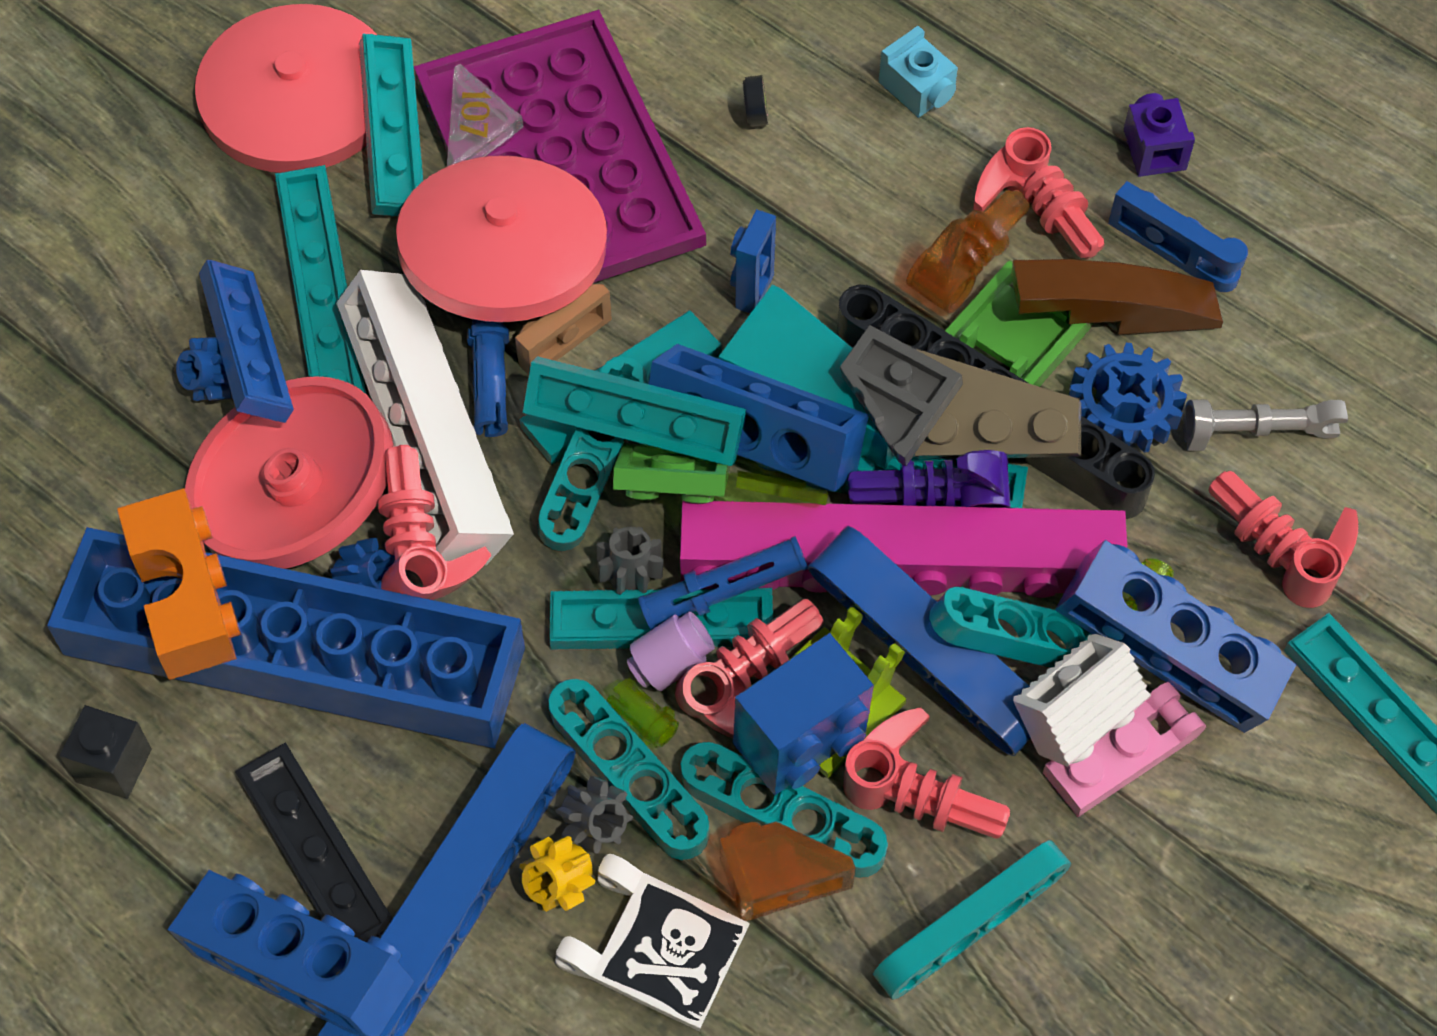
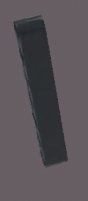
[837,284,1155,519]

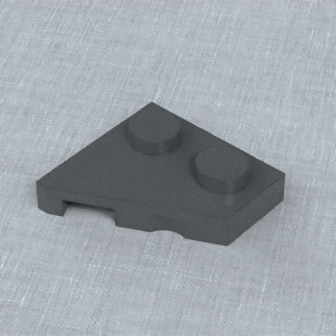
[840,325,963,466]

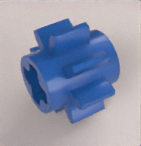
[176,337,231,401]
[331,538,395,589]

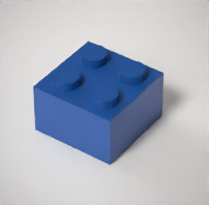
[733,633,874,795]

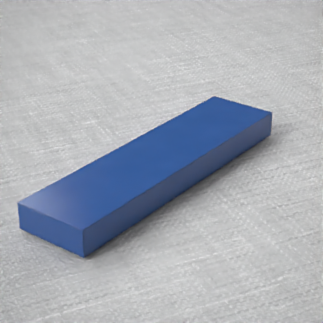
[199,260,294,423]

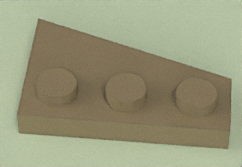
[915,349,1081,459]

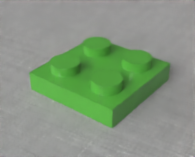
[613,443,730,503]

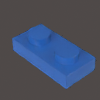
[730,209,776,314]

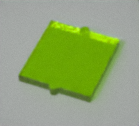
[735,470,828,505]

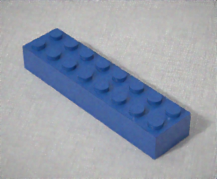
[47,527,525,749]

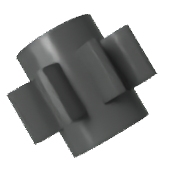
[597,527,663,595]
[556,776,633,854]

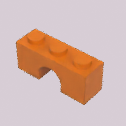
[117,488,241,680]

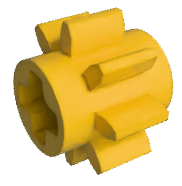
[519,836,595,912]

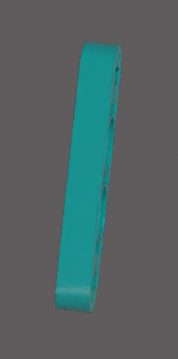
[537,356,647,551]
[929,587,1092,668]
[549,679,709,860]
[681,742,888,878]
[873,840,1071,1000]

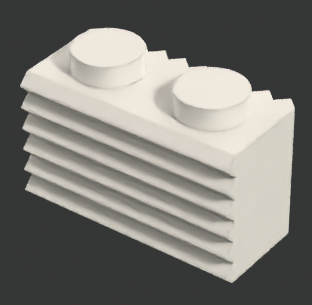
[1013,634,1151,767]

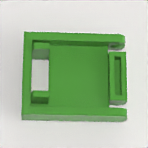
[945,261,1093,387]

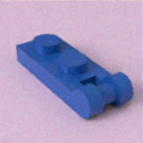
[1108,181,1248,292]

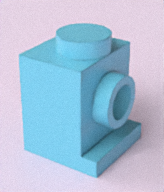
[879,26,958,118]

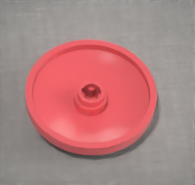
[195,4,377,173]
[396,156,607,322]
[185,376,393,569]

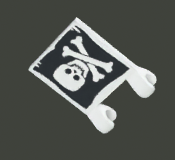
[556,854,750,1031]

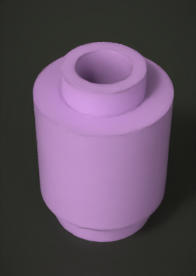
[627,612,715,691]

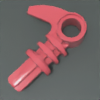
[973,127,1104,260]
[378,445,491,600]
[1208,471,1358,608]
[675,599,824,739]
[843,708,1010,839]

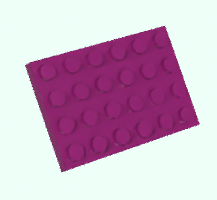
[414,9,706,283]

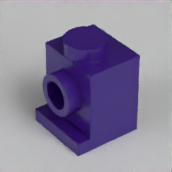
[1123,93,1195,177]

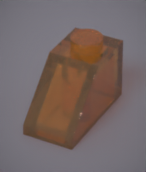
[720,821,856,921]

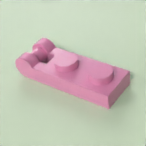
[1043,682,1206,817]

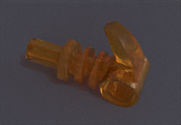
[906,190,1030,314]

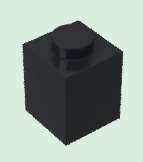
[60,705,152,799]

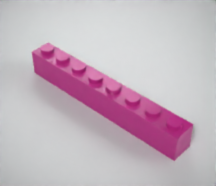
[680,500,1127,598]

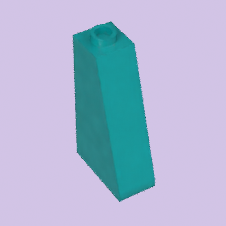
[719,284,894,469]

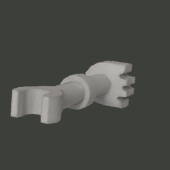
[1182,399,1348,451]

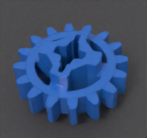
[1068,342,1187,453]

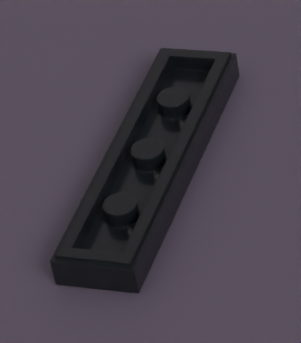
[235,742,393,942]

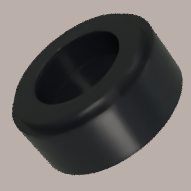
[743,75,768,127]

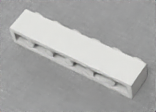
[337,270,514,565]

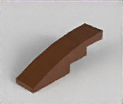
[1011,259,1223,335]

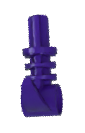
[848,450,1011,508]

